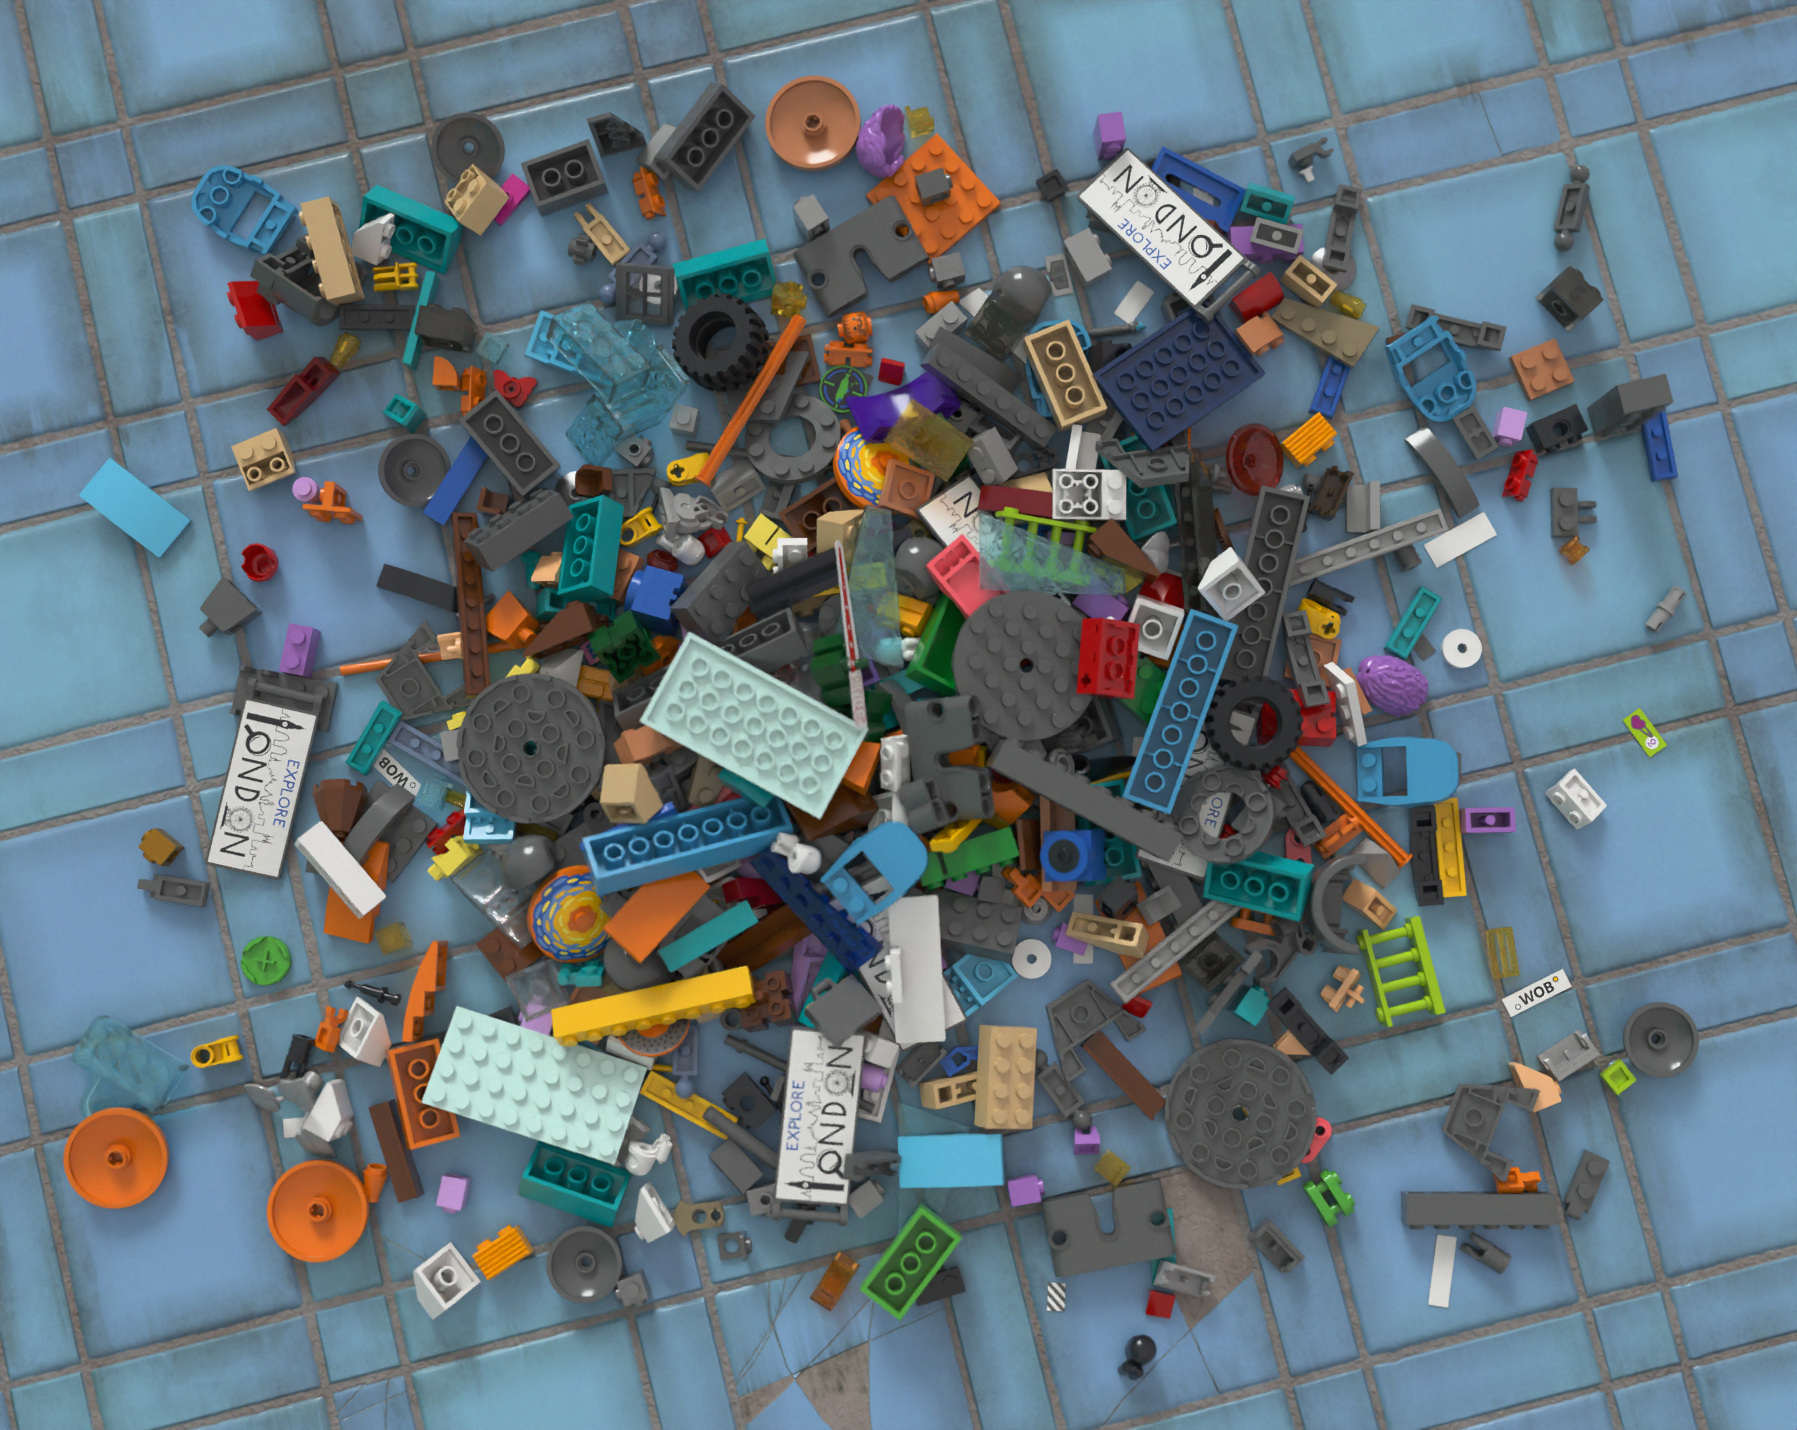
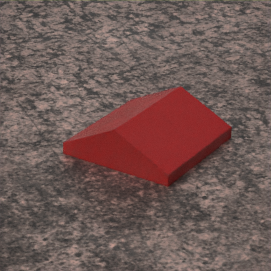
[1132,572,1187,611]

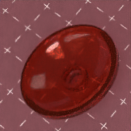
[1226,423,1284,497]

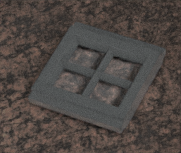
[616,263,675,325]

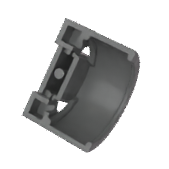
[250,233,369,327]
[1301,854,1366,955]

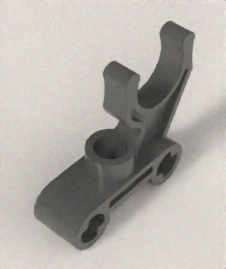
[1244,916,1318,988]

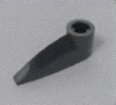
[1072,755,1136,783]

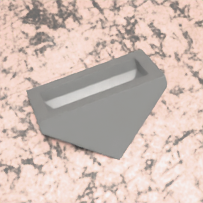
[1348,837,1401,889]

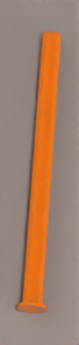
[694,314,806,487]
[1289,746,1413,869]

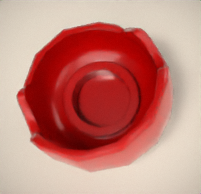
[241,543,279,583]

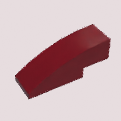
[267,356,340,426]
[977,485,1052,520]
[722,878,798,911]

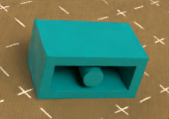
[1240,182,1295,225]
[1227,984,1270,1026]

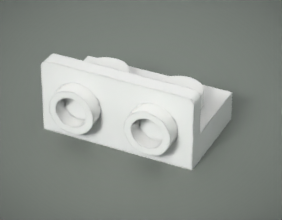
[773,538,807,573]
[880,734,910,792]
[1545,768,1607,829]

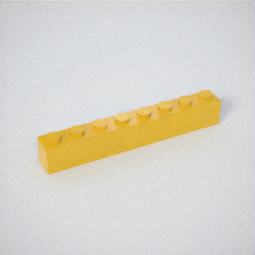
[551,966,756,1047]

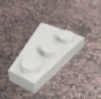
[1324,662,1367,747]

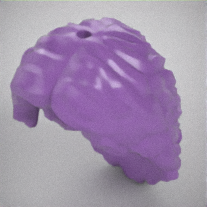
[856,104,906,178]
[1355,655,1429,717]

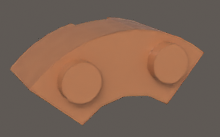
[1234,312,1285,357]
[614,725,683,765]

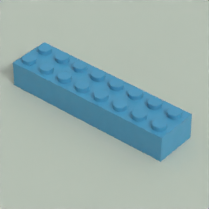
[1122,609,1238,815]
[582,795,793,896]

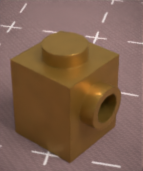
[138,828,185,866]

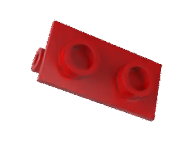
[1502,450,1538,502]
[426,808,466,855]

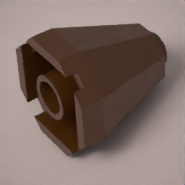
[313,779,368,841]

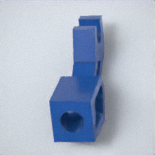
[938,1045,978,1077]

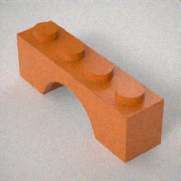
[948,744,1036,825]

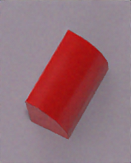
[1228,271,1284,324]

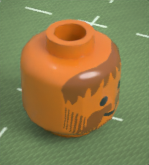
[837,311,873,344]

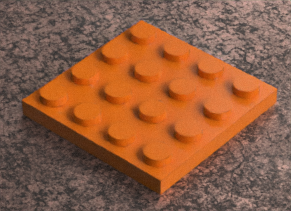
[866,134,1001,267]

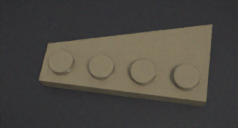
[1271,298,1380,370]
[686,753,724,808]

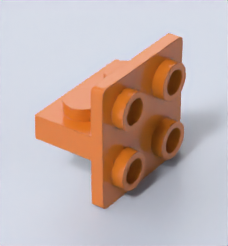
[302,481,363,525]

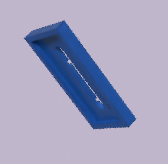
[1151,146,1246,235]

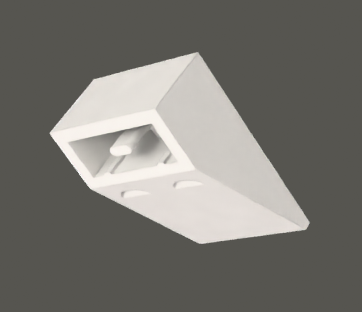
[1052,469,1126,521]

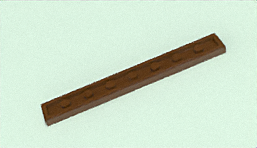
[451,512,491,698]

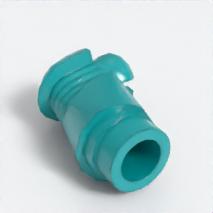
[521,550,543,590]

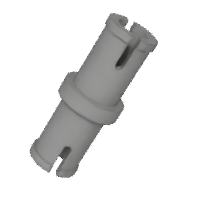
[1644,586,1687,634]

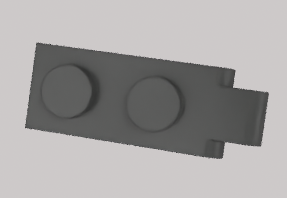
[1563,1150,1610,1220]

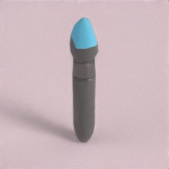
[1087,322,1146,338]

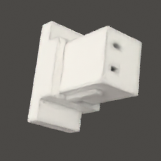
[1298,166,1314,183]

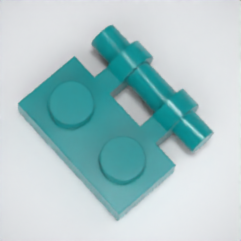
[557,958,606,987]

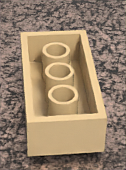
[299,196,365,307]
[1022,319,1107,433]
[974,1025,1037,1129]

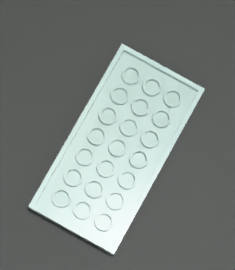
[640,632,868,819]
[422,1006,647,1165]

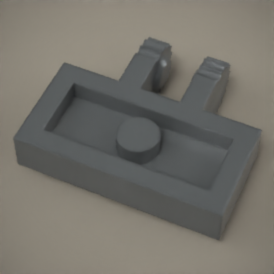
[1550,488,1597,537]

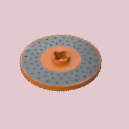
[618,1018,690,1057]

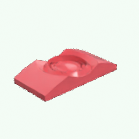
[925,534,1011,619]

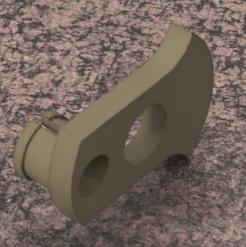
[674,1199,724,1237]

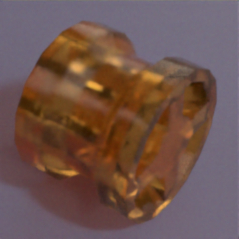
[1558,535,1590,565]

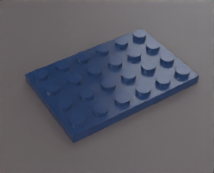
[1092,299,1265,453]

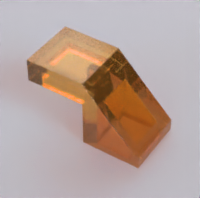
[810,1252,860,1311]

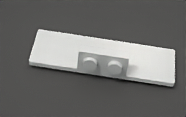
[885,895,946,1043]

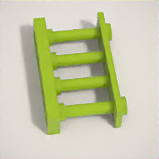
[987,507,1097,587]
[1356,916,1446,1027]

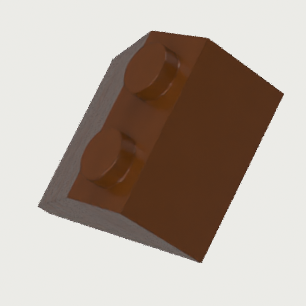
[778,477,867,553]
[1085,518,1161,584]
[522,600,602,661]
[785,783,879,841]
[1012,819,1042,871]
[476,904,546,983]

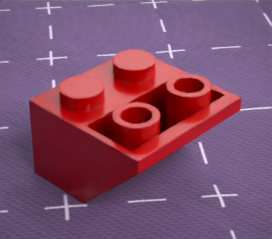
[227,281,284,341]

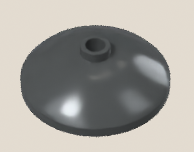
[431,112,505,184]
[378,434,451,507]
[604,938,677,992]
[1623,1002,1699,1077]
[546,1226,622,1303]

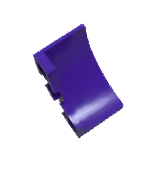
[845,371,961,443]

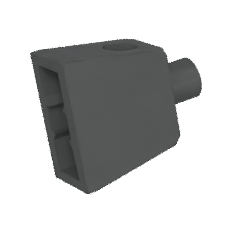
[199,577,263,638]

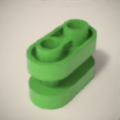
[1302,1169,1356,1228]

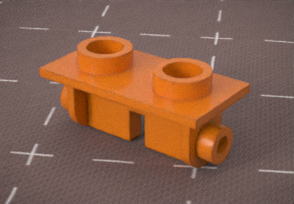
[632,167,666,220]
[824,341,873,368]
[460,366,487,417]
[1312,812,1363,860]

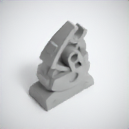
[658,487,729,539]

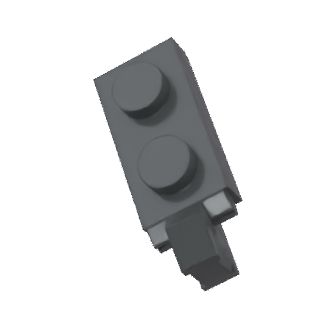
[137,875,210,907]

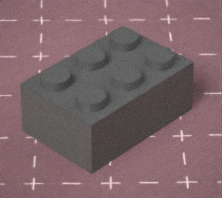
[521,139,609,217]

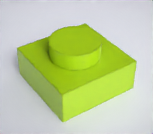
[1599,1060,1637,1095]

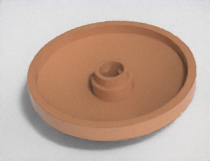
[765,76,861,171]

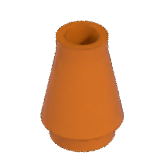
[922,289,960,315]
[363,1163,389,1203]

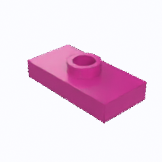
[493,173,531,226]

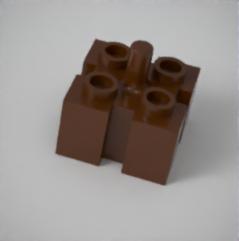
[740,969,798,1033]

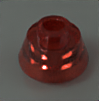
[646,549,679,572]

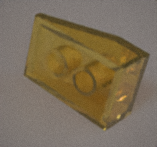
[883,399,974,482]

